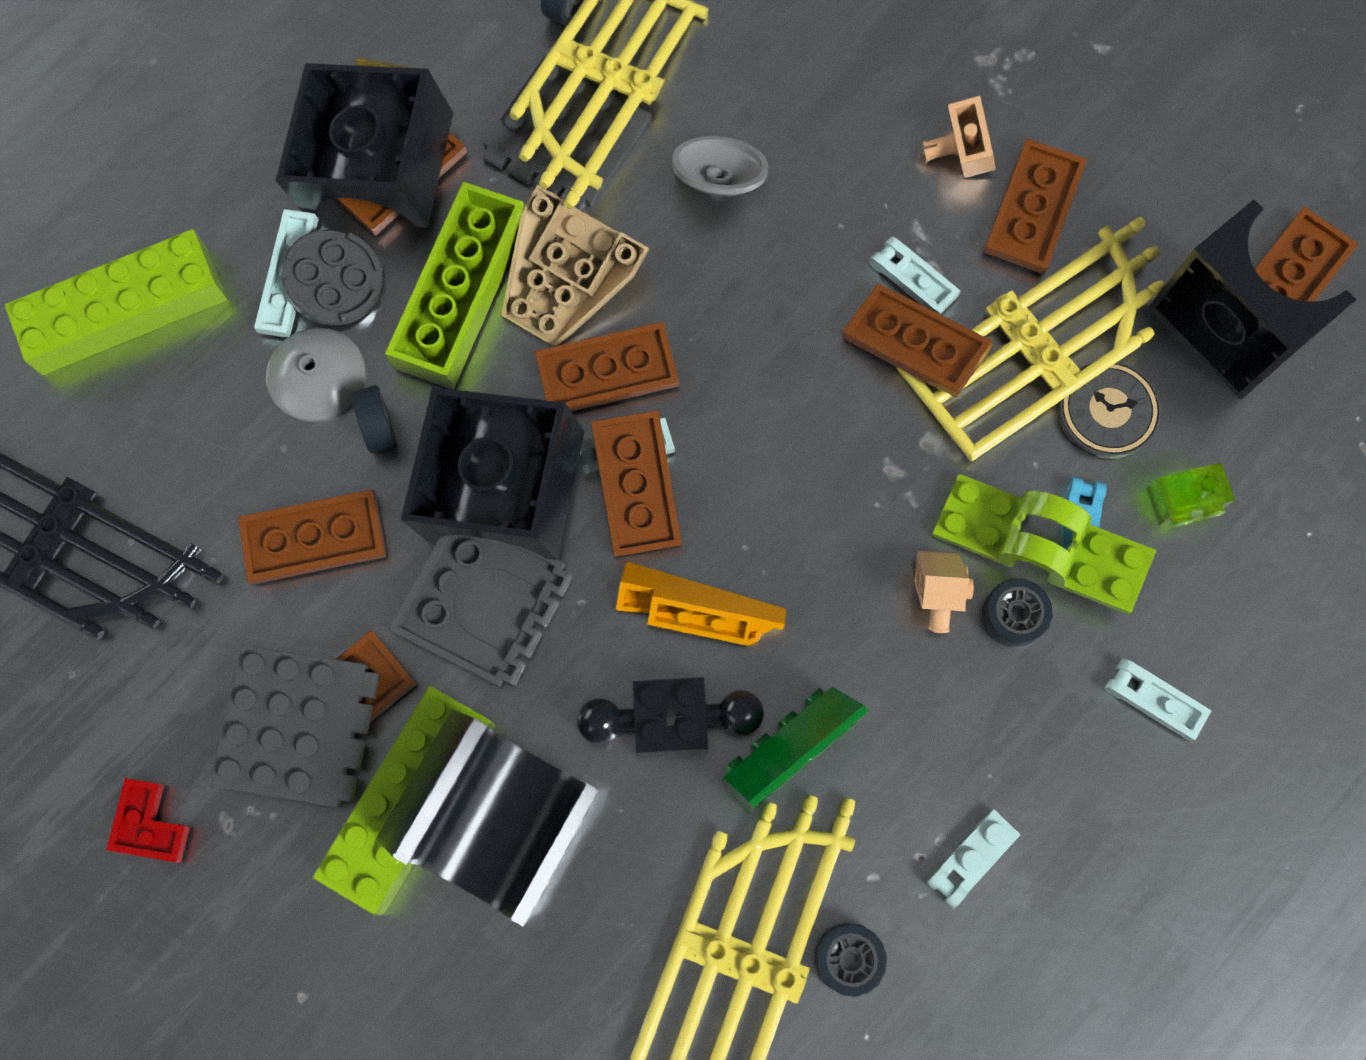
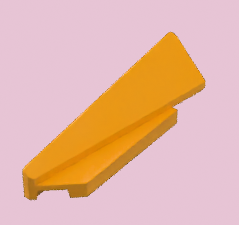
[615,562,786,646]

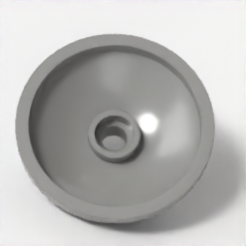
[672,136,769,197]
[266,328,366,423]

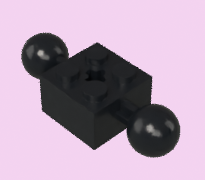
[577,677,764,757]

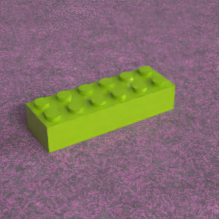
[385,181,525,390]
[4,229,228,375]
[312,685,496,915]

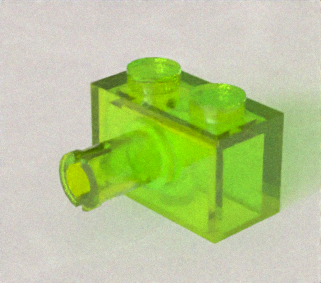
[1146,462,1235,527]

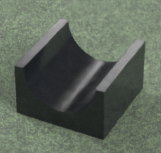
[275,63,453,228]
[1149,199,1357,400]
[401,387,584,560]
[376,709,599,926]

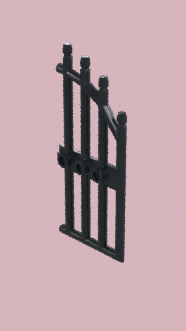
[0,452,223,639]

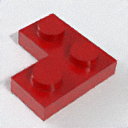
[106,778,190,863]

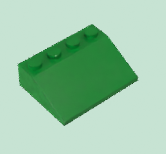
[722,687,869,814]

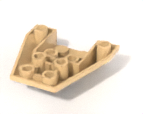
[501,184,649,347]

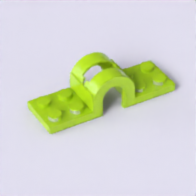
[932,474,1157,615]

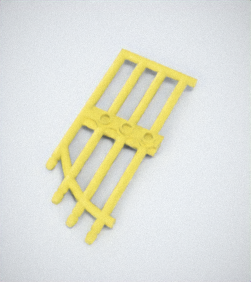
[509,0,709,209]
[896,217,1165,462]
[629,794,856,1060]

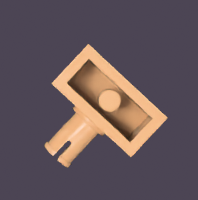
[923,96,996,178]
[914,550,974,633]

